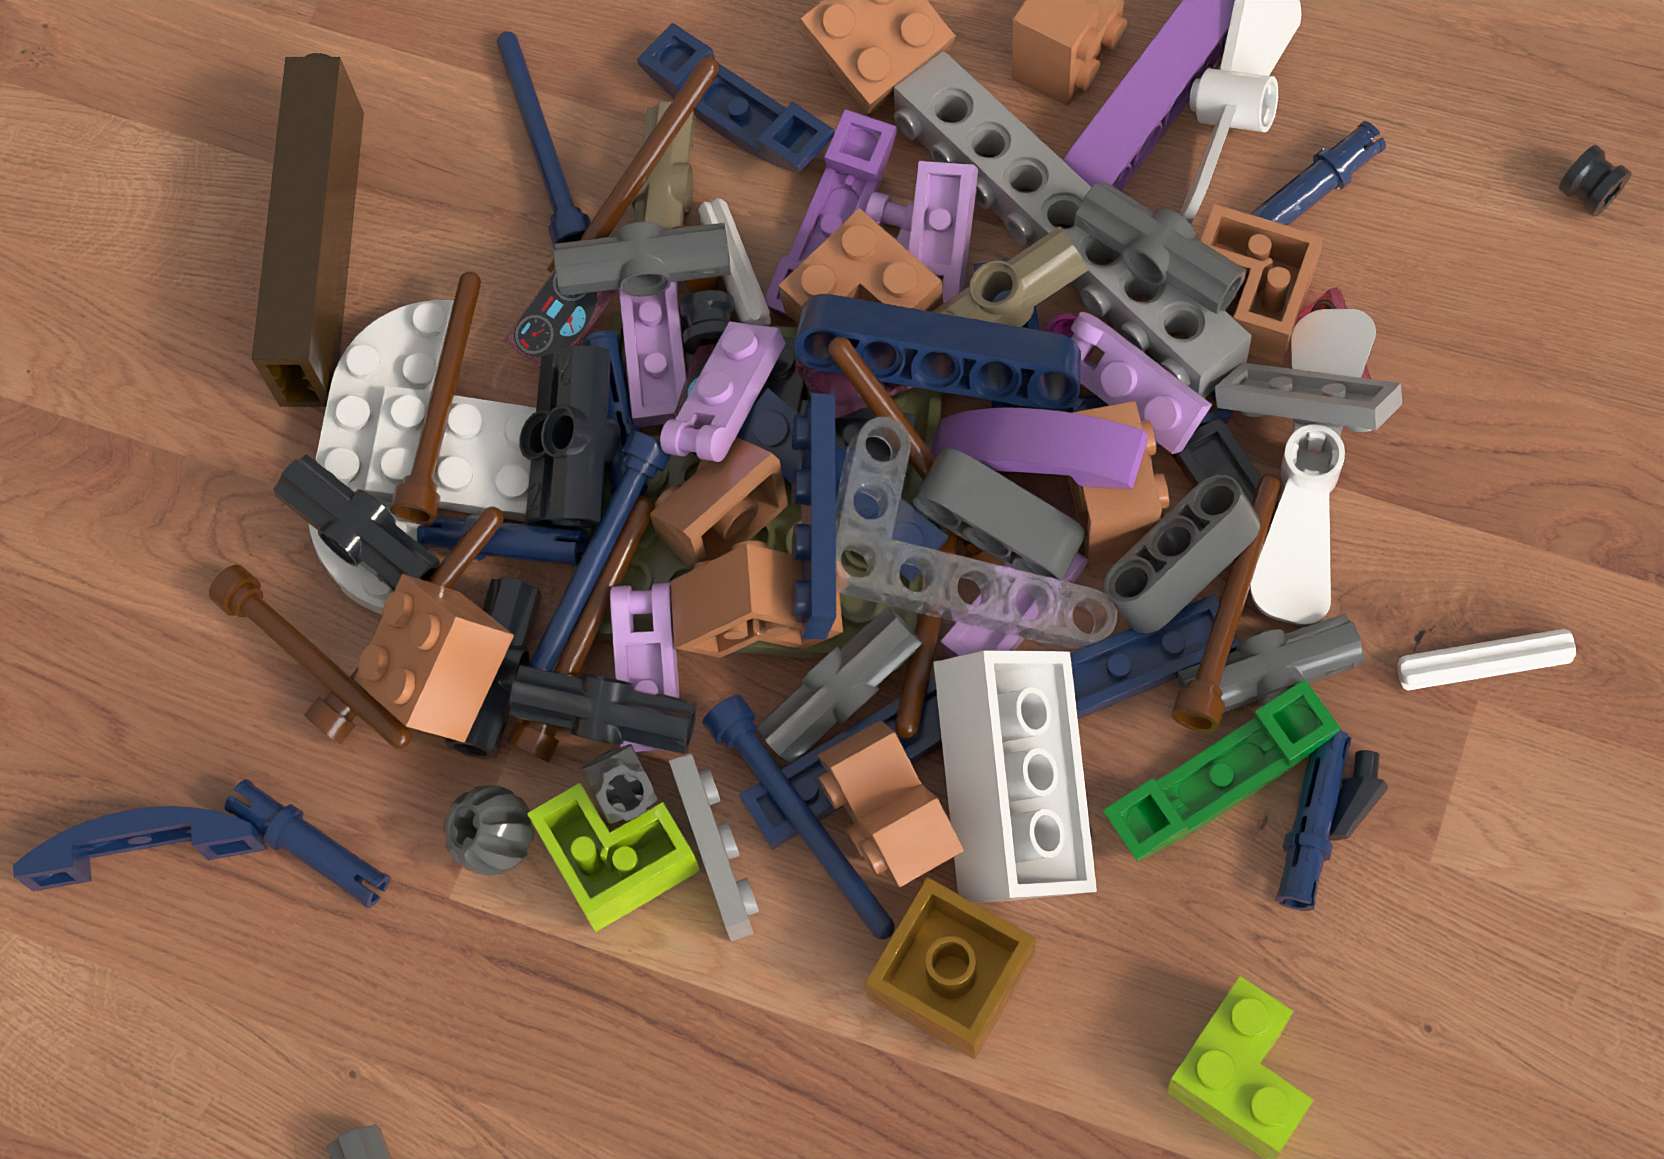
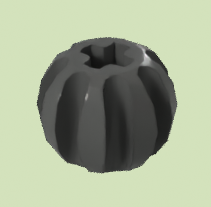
[443,785,535,875]

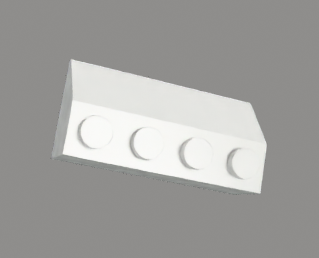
[934,651,1097,904]

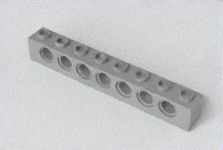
[893,50,1252,398]

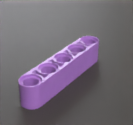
[1064,0,1235,192]

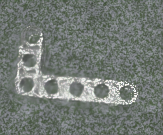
[836,417,1117,650]

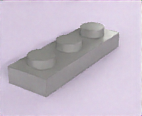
[1215,362,1402,432]
[669,753,759,942]

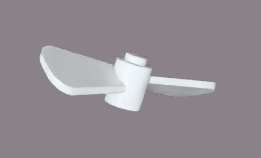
[1180,0,1302,224]
[1250,309,1376,627]

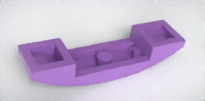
[765,109,897,318]
[931,408,1149,490]

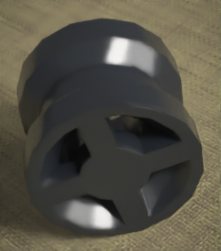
[1558,145,1632,217]
[678,290,736,357]

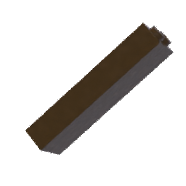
[252,53,364,407]

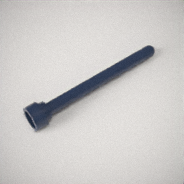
[497,31,591,249]
[528,430,671,671]
[702,695,895,940]

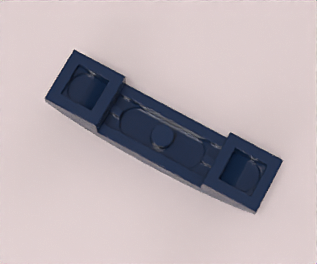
[637,23,835,173]
[13,806,267,892]

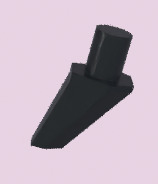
[1328,750,1388,841]

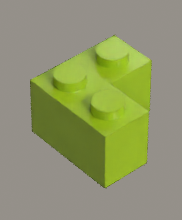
[527,783,700,932]
[1167,976,1314,1159]

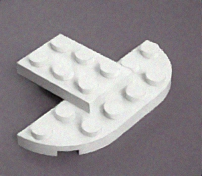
[309,300,536,615]

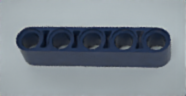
[794,294,1081,410]

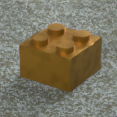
[865,877,1036,1060]

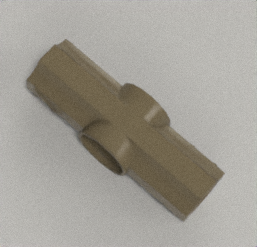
[632,102,695,230]
[932,226,1089,353]

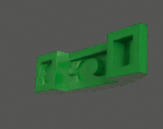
[1103,679,1340,862]

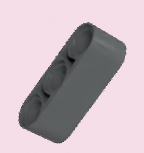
[913,448,1086,587]
[1104,475,1260,633]

